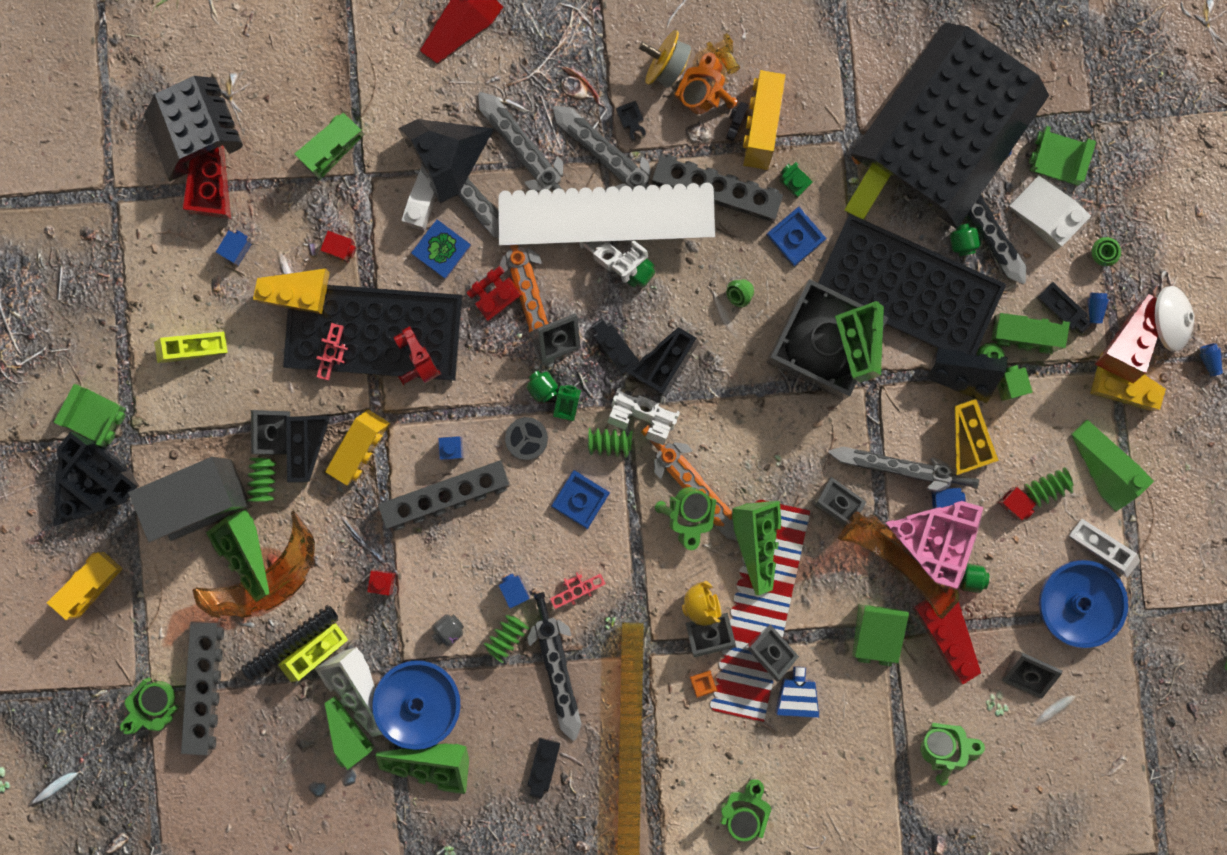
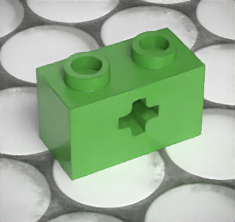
[997,365,1033,401]

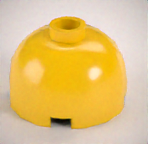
[682,581,722,626]

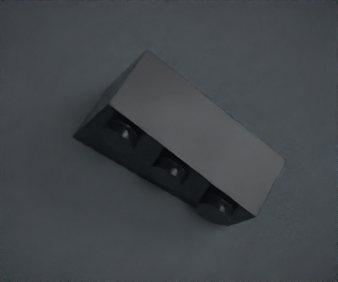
[626,327,699,397]
[927,348,1008,404]
[286,416,330,483]

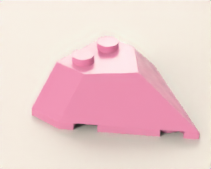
[885,501,983,589]

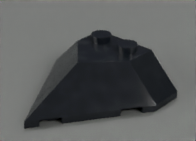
[398,119,494,204]
[53,431,139,527]

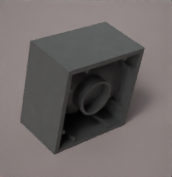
[766,279,888,400]
[128,457,252,542]

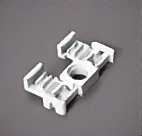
[579,240,648,283]
[607,388,680,445]

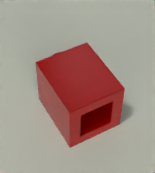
[320,231,356,262]
[998,487,1036,520]
[367,570,396,595]

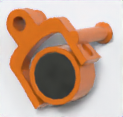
[675,52,738,114]

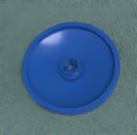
[1039,560,1128,648]
[372,661,460,749]

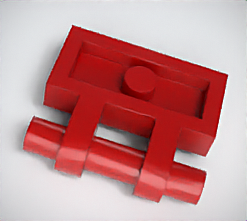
[466,266,522,321]

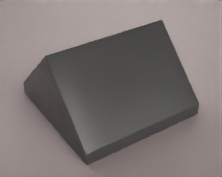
[529,313,581,363]
[251,410,290,455]
[812,477,866,529]
[686,613,736,657]
[745,624,799,682]
[1002,650,1062,699]

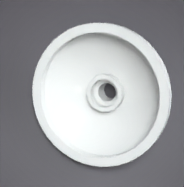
[1155,286,1194,351]

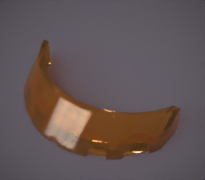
[192,510,315,618]
[837,512,959,619]

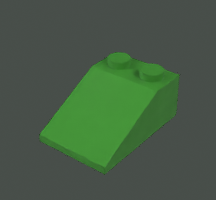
[325,696,375,770]

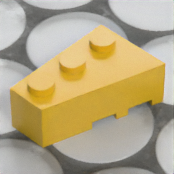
[1090,352,1166,411]
[325,409,390,486]

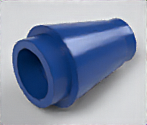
[1087,292,1109,323]
[1199,343,1223,376]

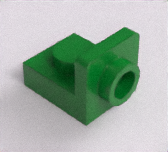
[779,162,813,198]
[553,385,581,421]

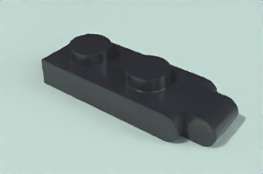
[1036,281,1091,334]
[591,318,639,375]
[527,737,561,799]

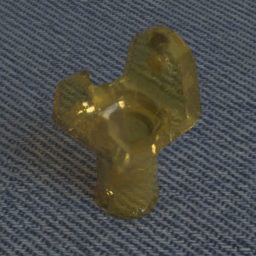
[706,33,740,75]

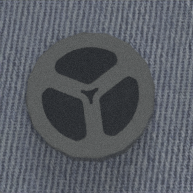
[505,417,548,460]

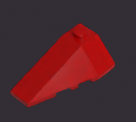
[420,0,504,64]

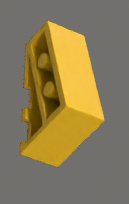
[253,268,330,314]
[954,399,999,475]
[47,552,123,620]

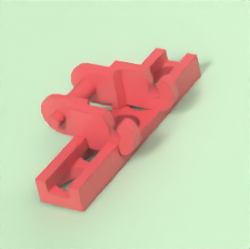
[316,323,348,381]
[550,572,606,609]

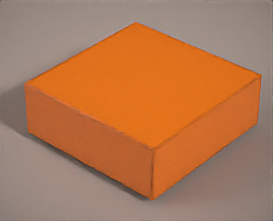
[690,670,717,698]

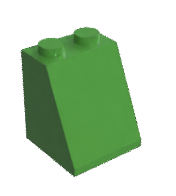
[852,604,909,666]

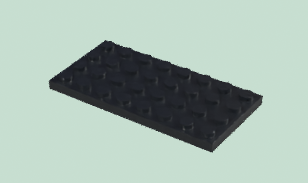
[818,213,1007,355]
[283,285,463,381]

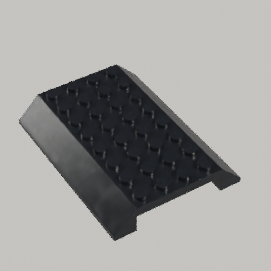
[851,23,1049,229]

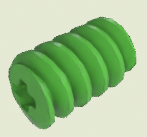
[588,428,632,457]
[246,458,277,502]
[1024,467,1074,508]
[484,615,530,663]

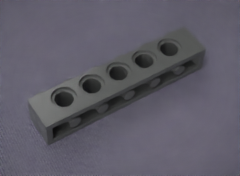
[652,155,783,223]
[378,460,511,531]
[181,620,224,755]

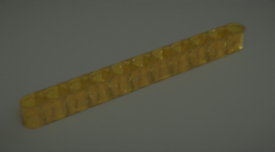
[617,622,644,855]

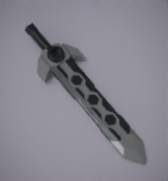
[967,186,1026,284]
[527,592,582,741]

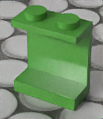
[1029,126,1096,186]
[54,384,126,447]

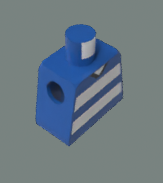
[775,666,819,718]

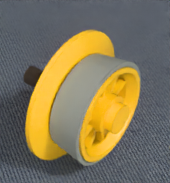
[638,30,691,88]

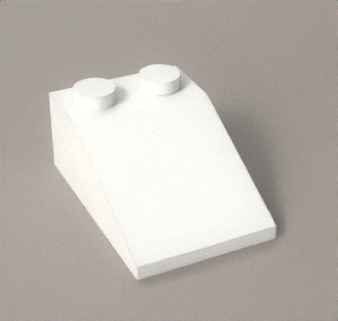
[1009,176,1091,251]

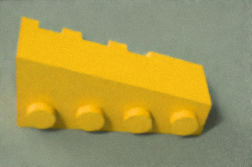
[743,70,786,170]

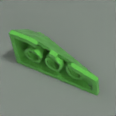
[732,501,781,595]
[375,743,469,794]

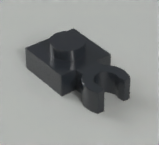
[616,100,646,142]
[726,102,748,142]

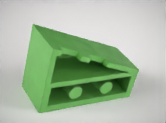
[294,113,365,180]
[835,301,884,383]
[991,313,1070,355]

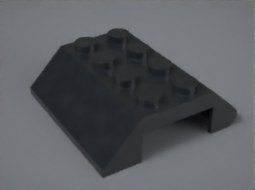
[144,76,243,181]

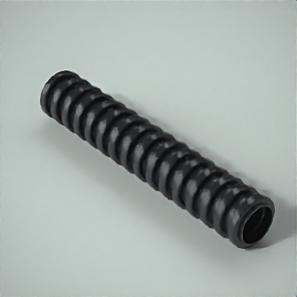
[241,605,338,682]

